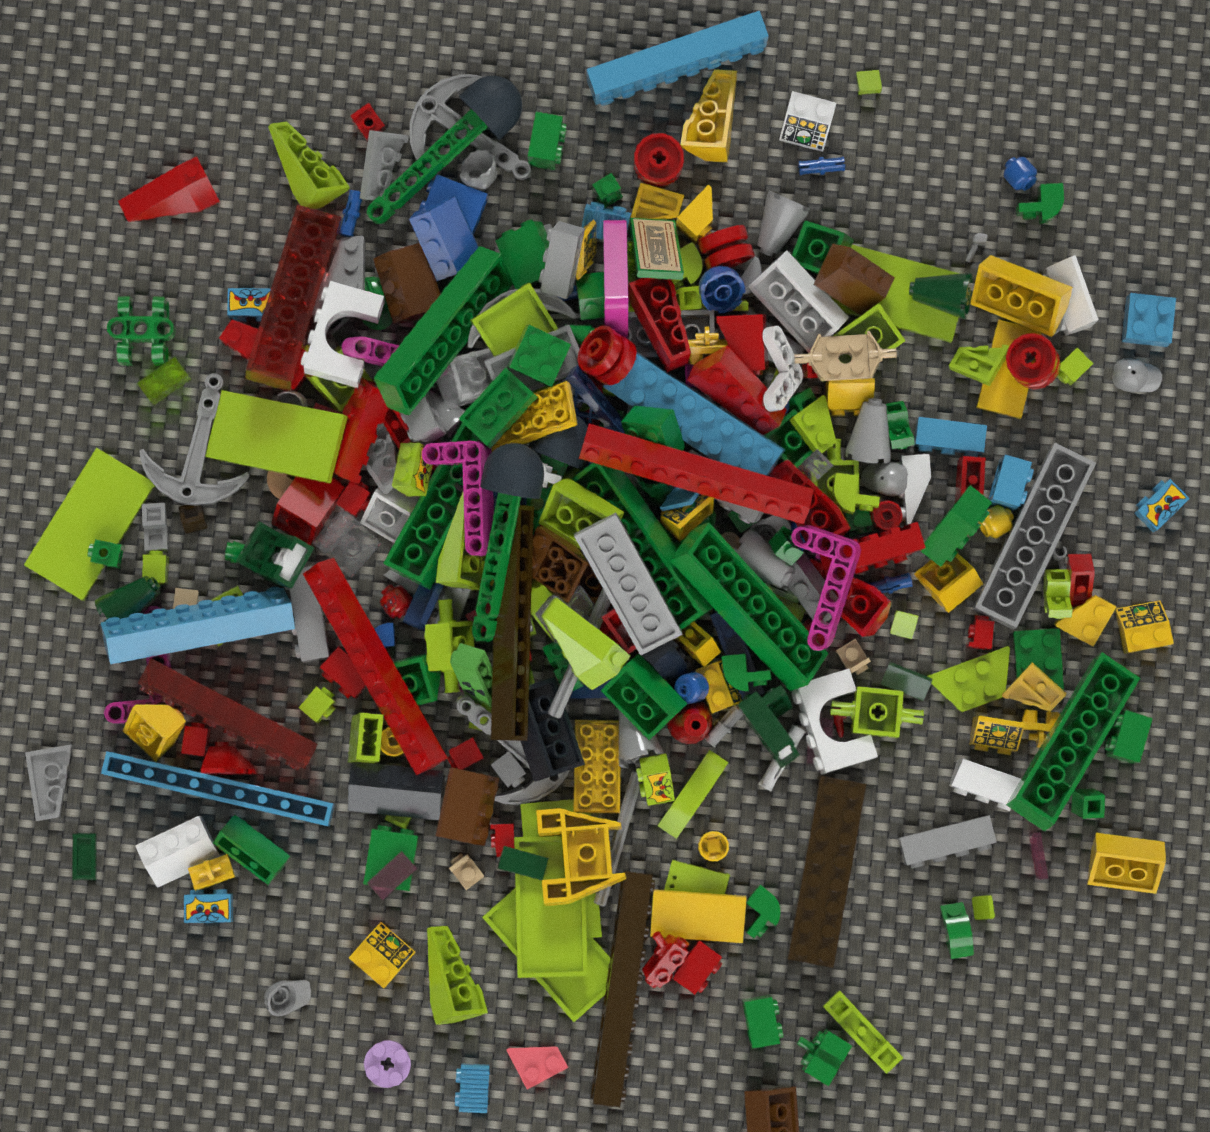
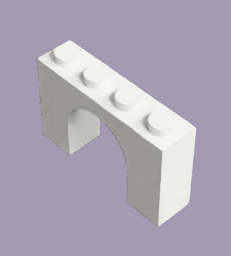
[301,281,385,388]
[792,669,878,775]

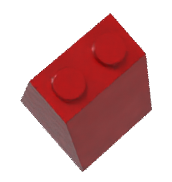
[716,314,768,375]
[271,477,345,545]

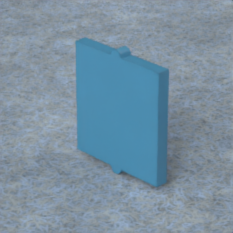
[660,487,699,511]

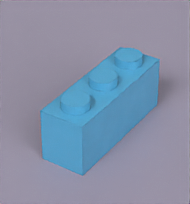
[913,417,987,457]

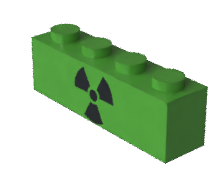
[450,643,493,713]

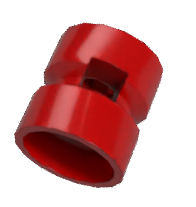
[870,500,903,533]

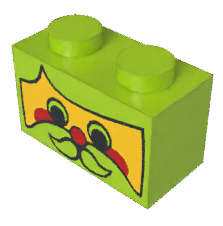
[392,442,432,497]
[636,753,675,806]

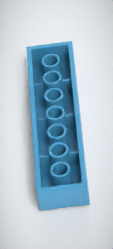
[586,11,769,106]
[603,352,785,476]
[101,587,295,664]

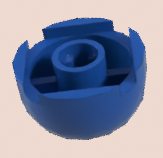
[698,266,746,313]

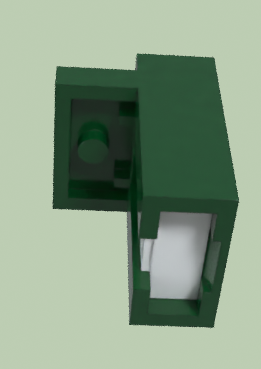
[236,521,314,588]
[738,685,800,769]

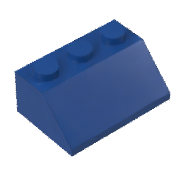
[409,196,478,281]

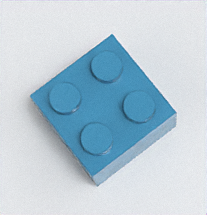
[1122,293,1176,347]
[988,455,1034,511]

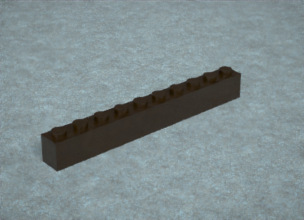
[491,505,534,741]
[590,870,655,1108]

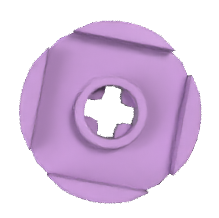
[364,1040,411,1088]

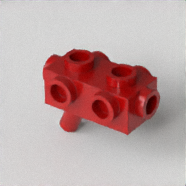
[642,931,689,988]

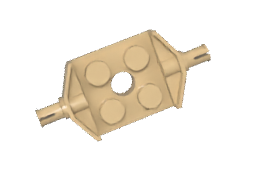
[794,331,897,381]

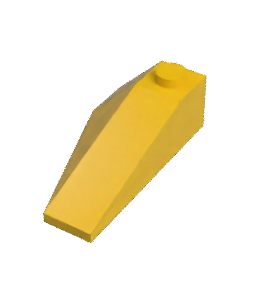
[680,69,737,162]

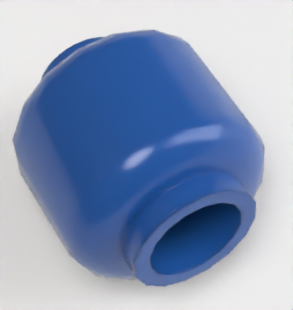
[1003,157,1037,191]
[674,672,709,704]

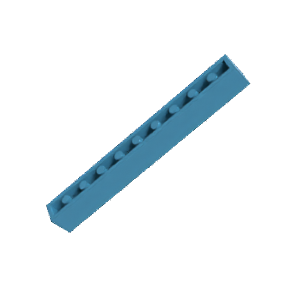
[101,751,335,826]

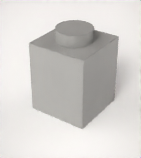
[491,751,526,788]

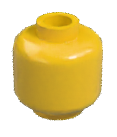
[978,505,1014,539]

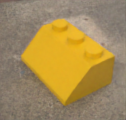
[122,705,186,762]
[1087,833,1166,894]

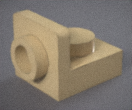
[836,639,871,675]
[449,854,484,890]

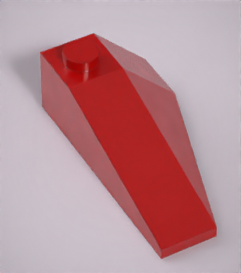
[118,156,220,222]
[770,459,851,548]
[810,559,891,637]
[201,742,258,775]

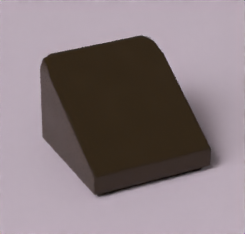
[178,505,208,534]

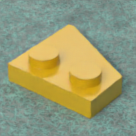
[629,183,684,223]
[1054,595,1116,646]
[1002,662,1067,712]

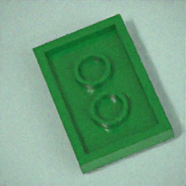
[459,367,538,449]
[1013,628,1064,691]

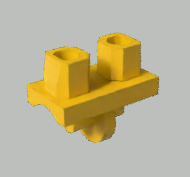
[688,326,728,364]
[1022,709,1060,748]
[188,854,235,891]

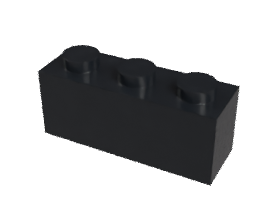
[642,640,695,690]

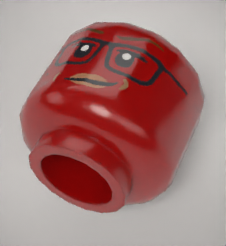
[379,584,413,619]

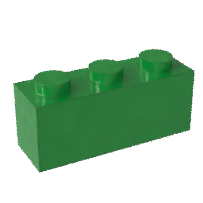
[213,815,290,885]

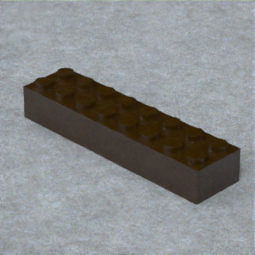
[786,776,866,968]

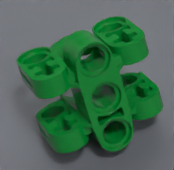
[106,296,176,366]

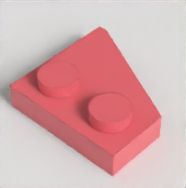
[506,1046,568,1090]

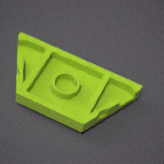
[927,646,1010,713]

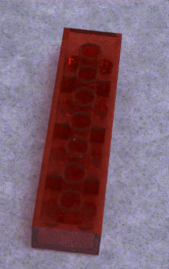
[246,204,341,391]
[138,658,318,770]

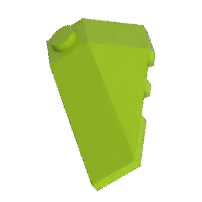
[268,122,350,211]
[436,492,485,590]
[541,597,630,690]
[427,926,488,1025]

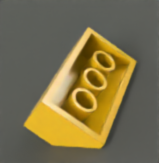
[971,255,1073,337]

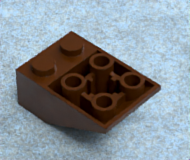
[532,526,589,603]

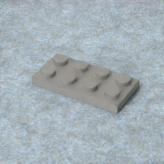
[483,325,579,391]

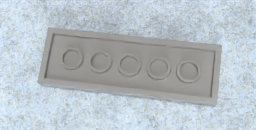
[574,513,682,655]

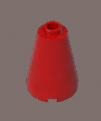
[667,701,713,744]

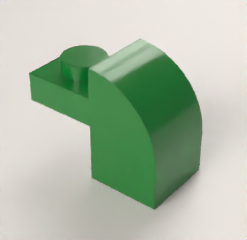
[1016,183,1064,224]
[885,401,915,449]
[722,654,772,691]
[745,885,781,939]
[940,902,974,959]

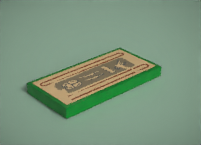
[629,218,684,280]

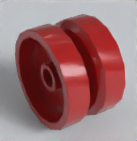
[634,133,684,188]
[698,225,755,271]
[577,326,637,386]
[1006,333,1061,389]

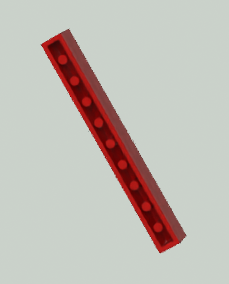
[579,424,814,524]
[303,558,447,775]

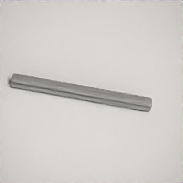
[548,589,611,718]
[594,772,641,906]

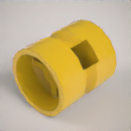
[381,727,404,757]
[698,831,729,861]

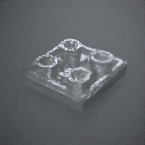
[437,351,488,411]

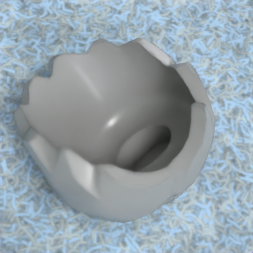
[460,149,497,191]

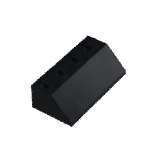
[520,677,585,782]
[348,762,446,821]

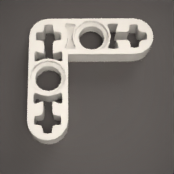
[763,326,803,412]

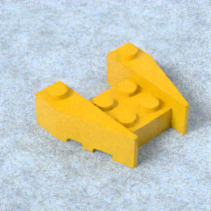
[536,808,626,906]

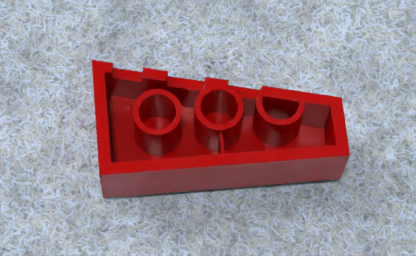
[628,278,691,372]
[219,320,307,392]
[687,345,787,435]
[334,378,388,484]
[819,522,926,578]

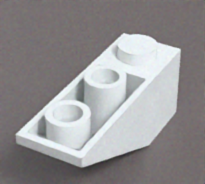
[897,454,931,526]

